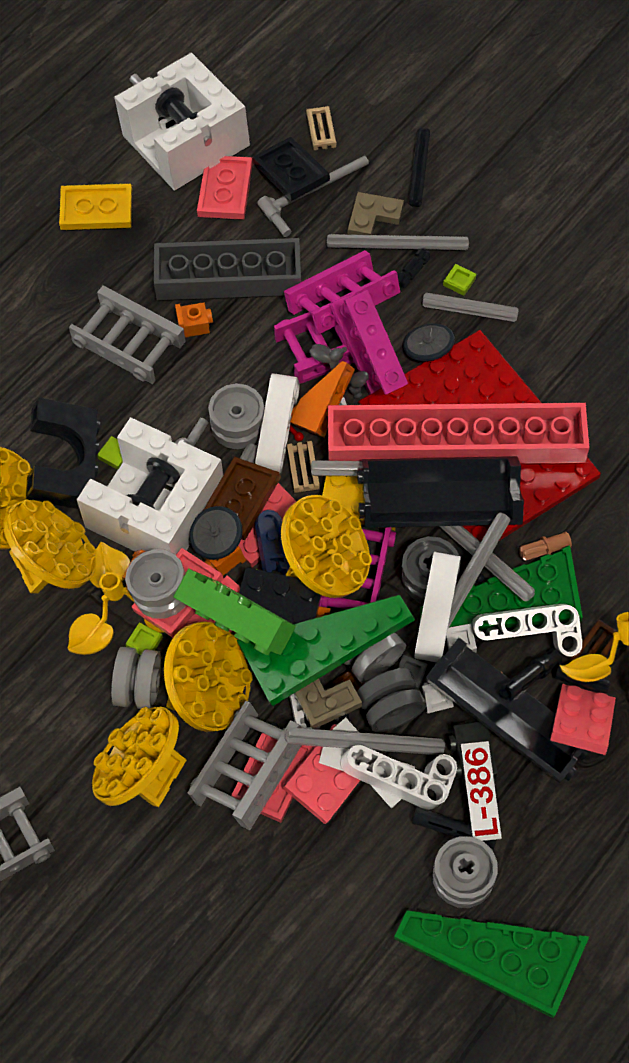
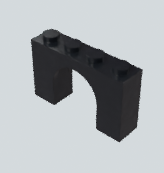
[26,398,100,509]

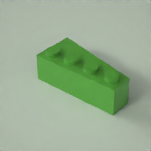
[173,568,296,655]

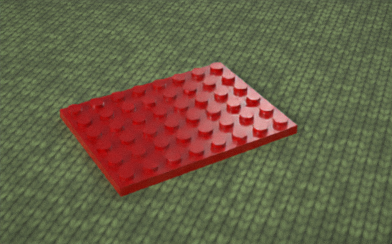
[359,330,601,542]

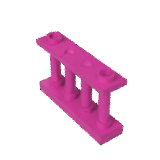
[284,250,400,334]
[329,289,408,395]
[274,312,389,384]
[319,527,396,610]

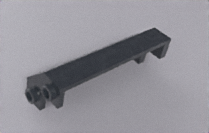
[357,456,524,528]
[425,637,590,783]

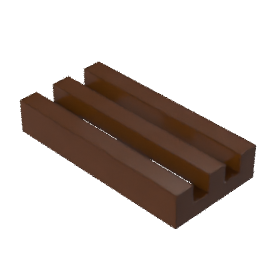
[569,620,618,663]

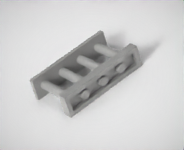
[69,285,186,384]
[188,701,302,830]
[0,787,55,881]

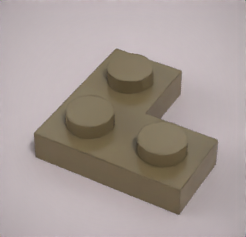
[348,192,404,235]
[294,679,362,729]

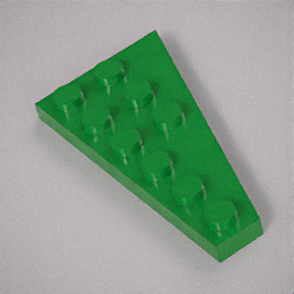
[420,545,583,630]
[237,595,415,706]
[394,911,589,1019]

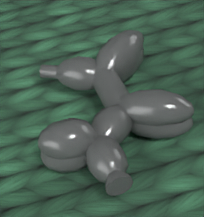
[309,344,369,398]

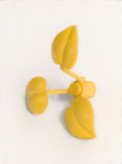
[68,542,164,655]
[560,612,629,682]

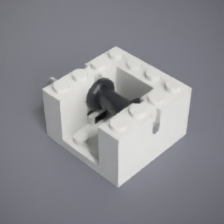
[115,53,250,190]
[77,417,223,555]

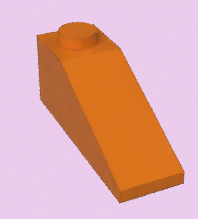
[290,361,355,438]

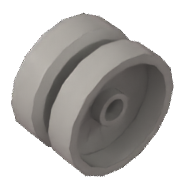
[208,383,264,449]
[125,549,186,619]
[344,633,406,684]
[111,647,161,709]
[433,836,498,908]

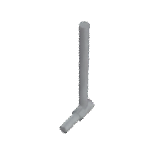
[257,156,369,237]

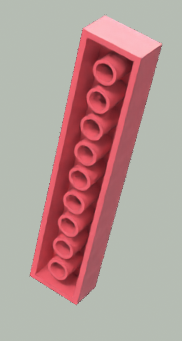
[328,403,589,463]

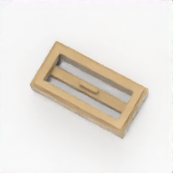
[306,106,336,150]
[287,441,320,493]

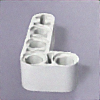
[255,373,299,473]
[415,552,461,662]
[471,604,582,656]
[340,745,457,810]

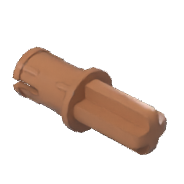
[519,532,572,561]

